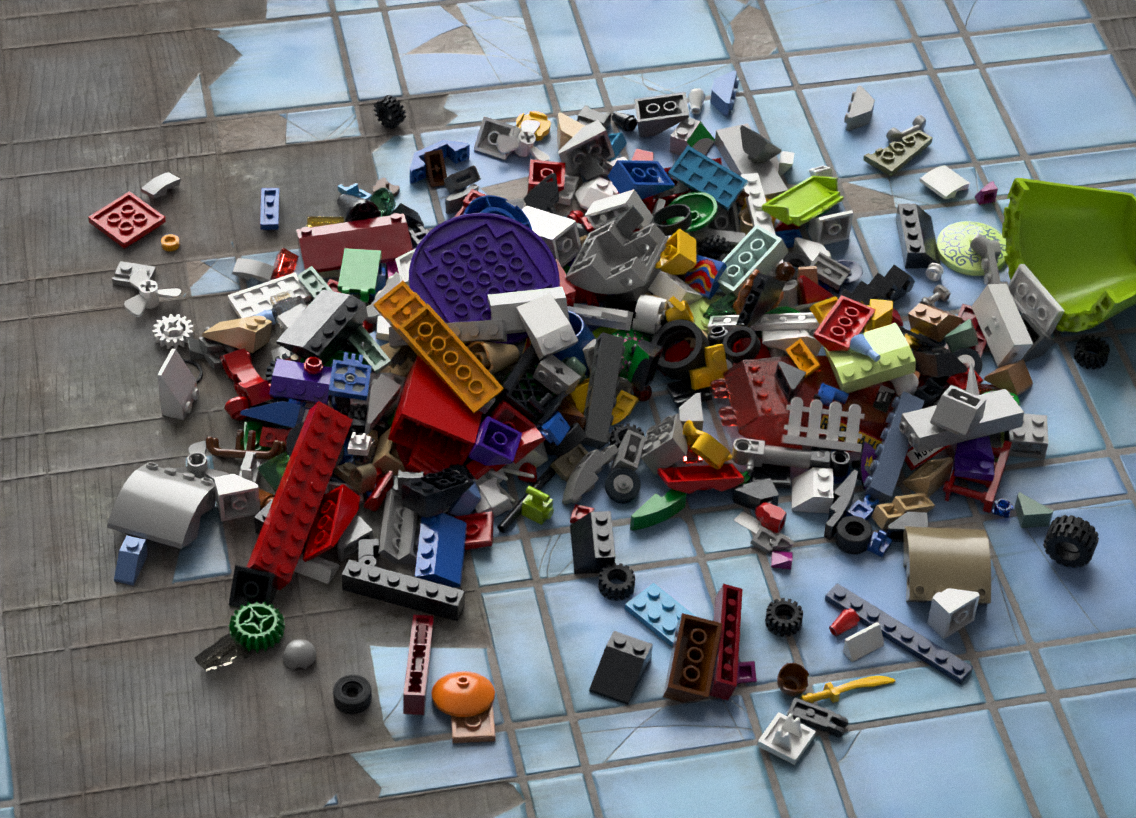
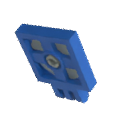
[328,352,372,401]

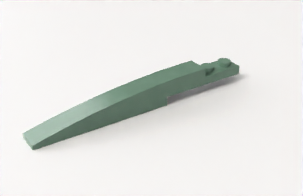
[297,266,392,374]

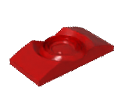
[657,464,744,494]

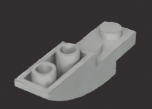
[562,444,619,505]

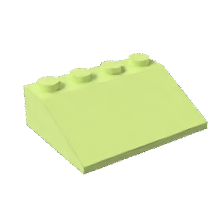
[823,323,916,393]

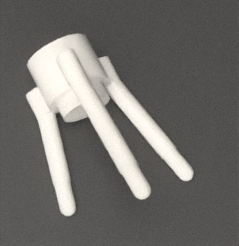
[484,467,534,503]

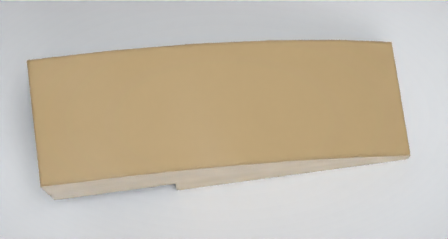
[871,492,935,530]

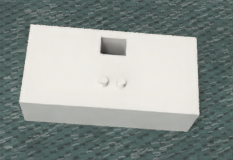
[971,284,1033,367]

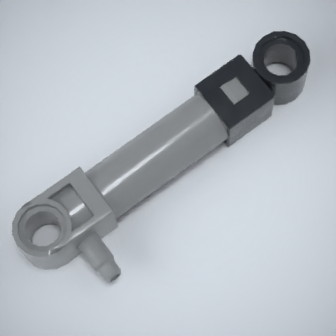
[732,438,850,477]

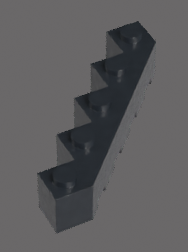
[826,265,915,305]

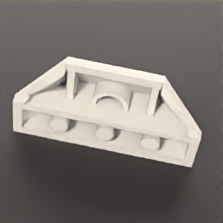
[574,177,618,210]

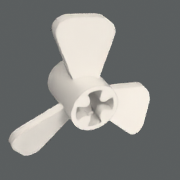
[496,120,550,161]
[124,269,181,317]

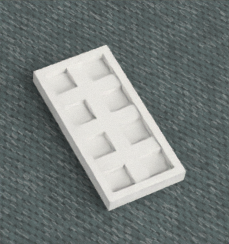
[228,273,311,319]

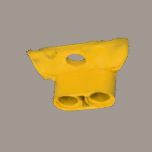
[683,420,732,470]

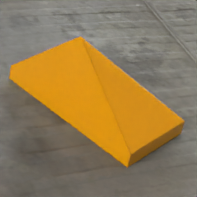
[786,338,821,378]

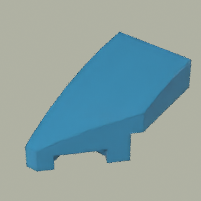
[337,183,373,202]

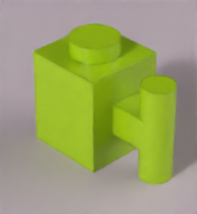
[522,486,554,525]

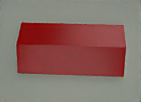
[813,295,876,351]

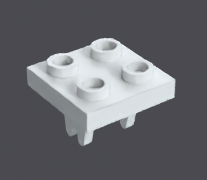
[757,712,816,765]

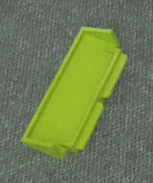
[762,176,844,226]

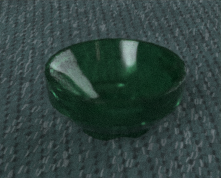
[370,188,396,217]

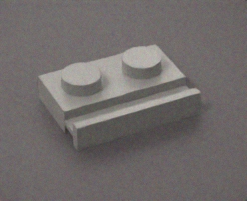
[810,252,851,290]
[112,261,156,288]

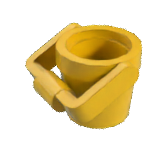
[665,296,694,323]

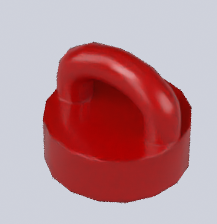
[518,462,537,483]

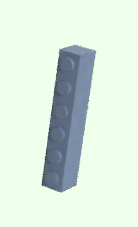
[864,391,924,504]

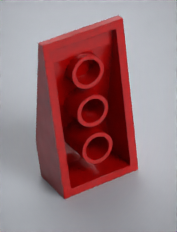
[303,484,360,562]

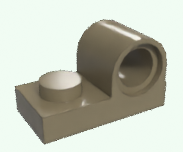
[334,462,377,494]

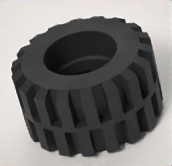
[1043,515,1099,568]

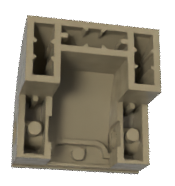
[903,526,991,605]

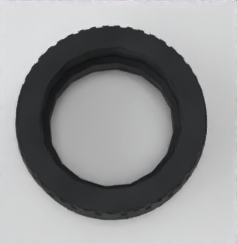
[651,319,710,380]

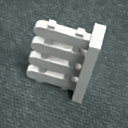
[781,397,865,452]

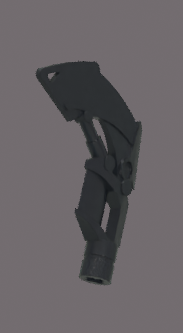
[524,173,589,237]

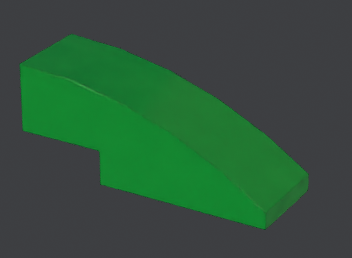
[630,488,687,531]

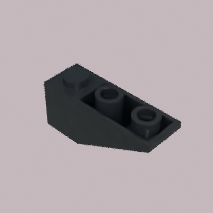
[736,272,785,328]

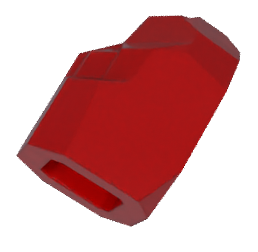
[755,503,787,533]

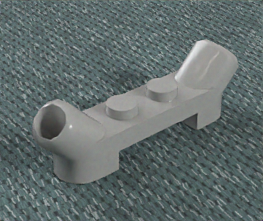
[970,234,1009,288]

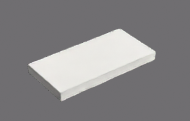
[1008,264,1064,336]

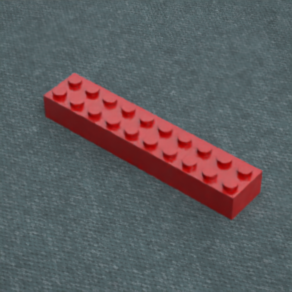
[247,401,352,591]

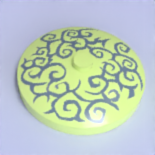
[937,221,1007,276]

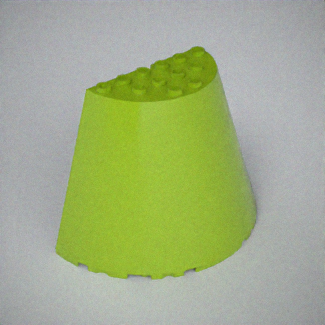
[1002,178,1136,332]

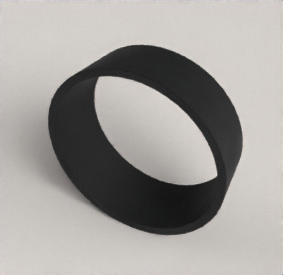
[652,204,692,236]

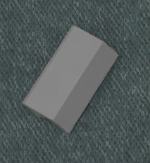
[488,287,569,334]
[378,489,422,565]

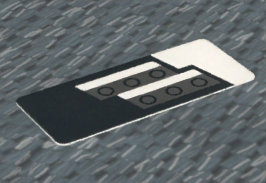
[872,385,895,413]

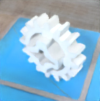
[153,314,194,349]

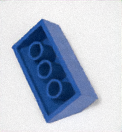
[415,513,467,588]

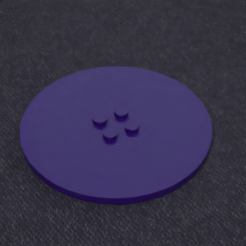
[408,213,560,346]

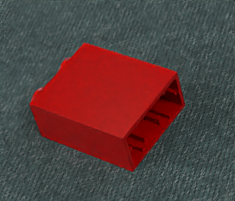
[388,355,482,465]

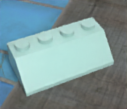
[718,224,788,301]

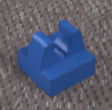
[867,530,892,558]

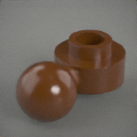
[771,262,795,281]

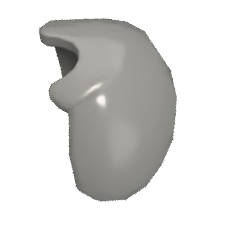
[283,639,317,670]

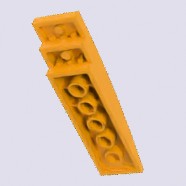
[373,281,504,414]

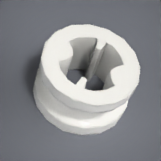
[925,263,944,281]

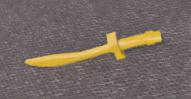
[801,676,895,703]

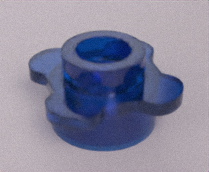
[991,499,1013,518]

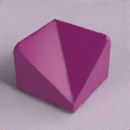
[975,181,998,205]

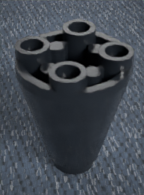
[337,194,381,222]

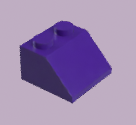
[469,416,522,466]

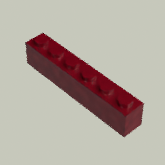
[709,584,743,700]

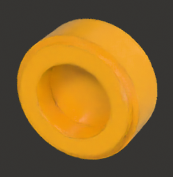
[161,234,180,251]

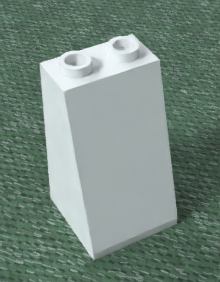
[522,206,581,267]

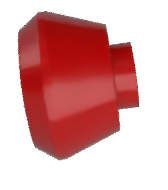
[224,396,250,421]

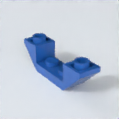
[409,140,470,184]

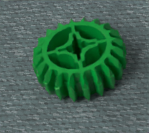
[229,601,285,653]

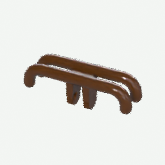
[206,430,286,460]

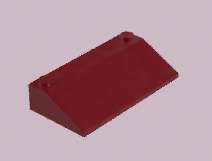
[296,213,413,273]

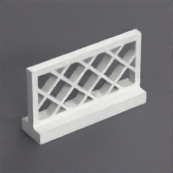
[567,303,633,331]

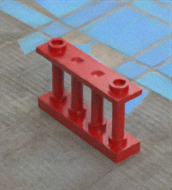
[943,440,1012,513]

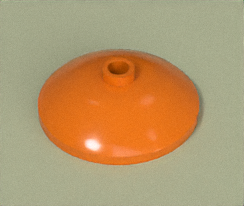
[431,671,495,717]

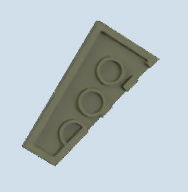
[863,130,933,176]

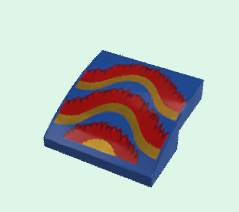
[684,255,727,300]

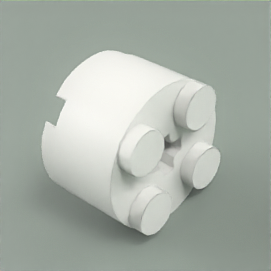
[633,294,667,335]

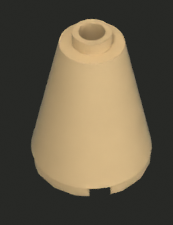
[468,341,520,375]

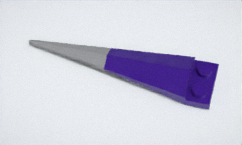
[953,364,994,481]

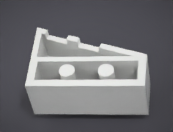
[585,190,653,230]

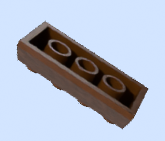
[663,613,722,702]

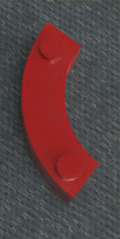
[220,348,273,406]

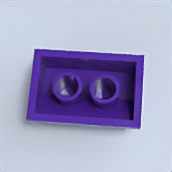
[269,359,332,406]

